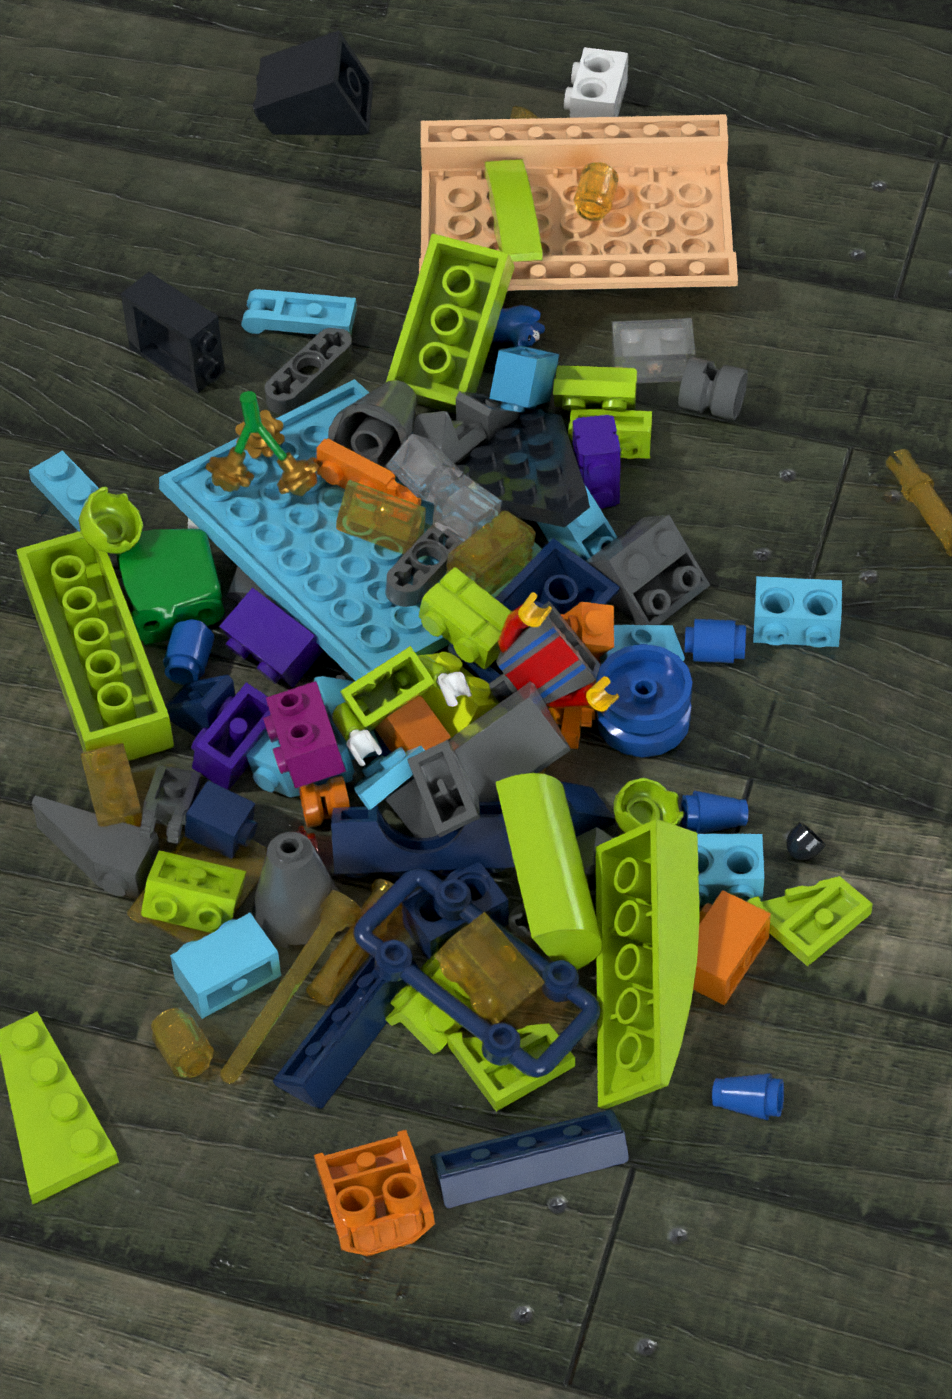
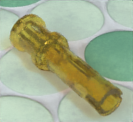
[306,879,408,1006]

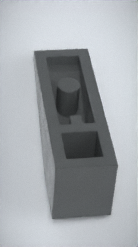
[31,795,160,900]

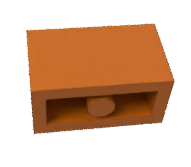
[693,890,771,1006]

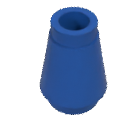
[680,791,748,834]
[712,1073,784,1121]

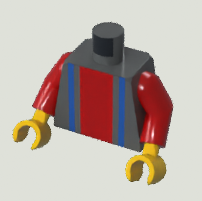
[489,592,619,711]

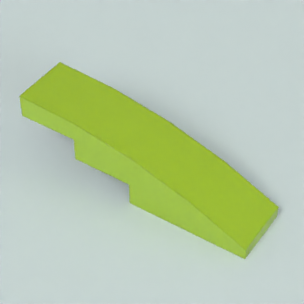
[485,159,543,262]

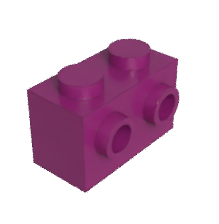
[263,681,346,788]

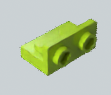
[141,850,246,933]

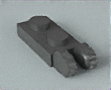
[139,765,201,844]

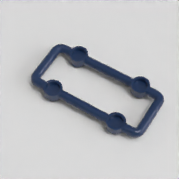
[353,868,601,1078]

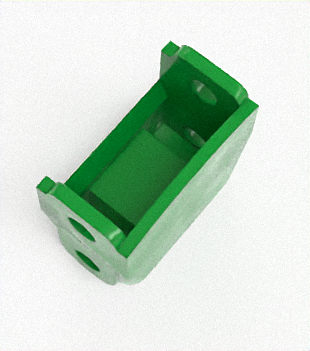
[116,529,225,645]

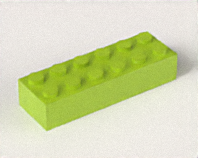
[16,531,174,772]

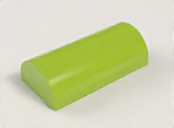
[495,773,602,970]

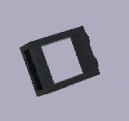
[121,272,225,394]

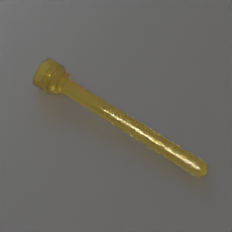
[220,890,361,1084]

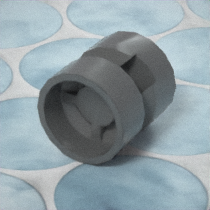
[678,356,748,421]

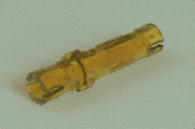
[886,449,952,556]

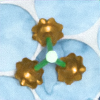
[205,391,319,496]

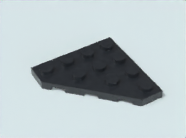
[430,409,590,528]

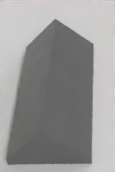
[386,681,571,838]

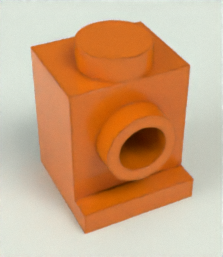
[560,602,614,659]

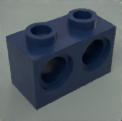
[402,861,509,960]

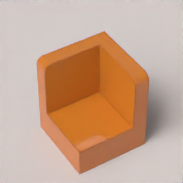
[375,696,451,752]

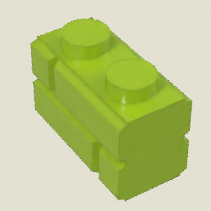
[418,567,512,670]

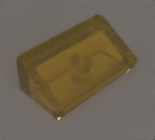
[336,480,426,554]

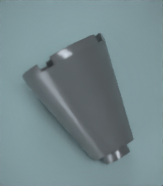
[328,380,417,474]
[252,832,342,948]

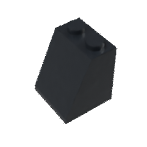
[253,31,374,135]

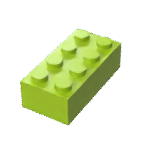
[386,233,515,414]

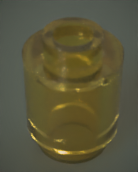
[574,162,619,221]
[151,1008,214,1078]

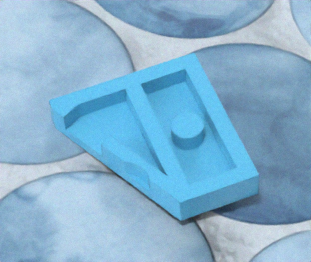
[353,745,425,810]

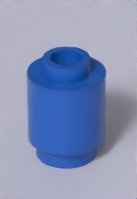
[163,619,214,685]
[684,619,746,663]

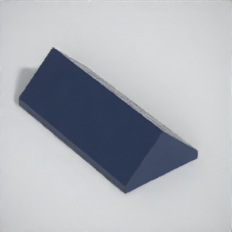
[448,538,620,683]

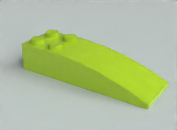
[595,819,700,1109]

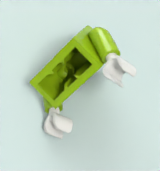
[332,646,472,766]

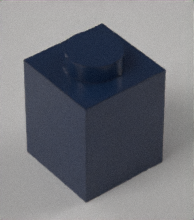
[185,781,258,859]

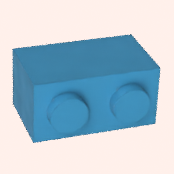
[489,346,559,412]

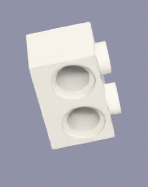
[564,47,628,118]

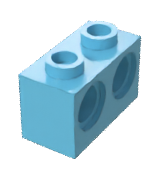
[753,576,842,648]
[697,834,764,906]

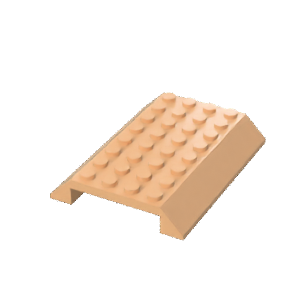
[419,115,738,291]

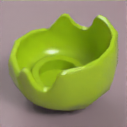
[78,486,143,554]
[614,777,684,833]

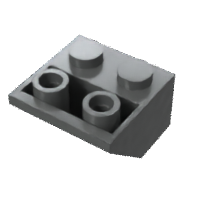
[586,514,710,625]

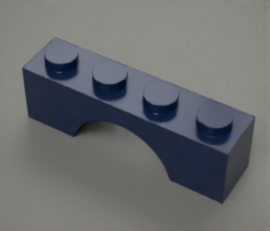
[331,802,515,878]

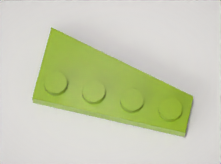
[0,1012,119,1204]

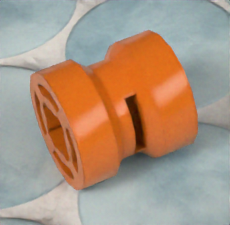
[299,776,350,828]

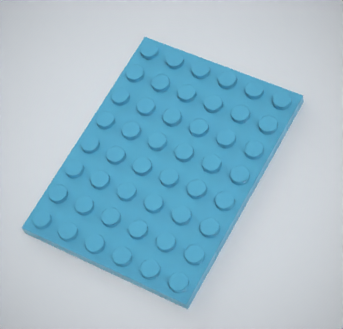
[159,379,542,681]

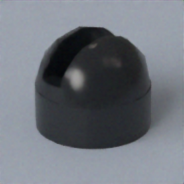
[786,821,826,860]

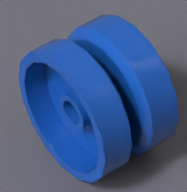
[595,644,693,757]

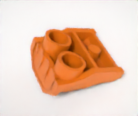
[314,1130,435,1256]

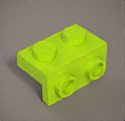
[553,365,637,411]
[568,408,652,459]
[385,948,496,1054]

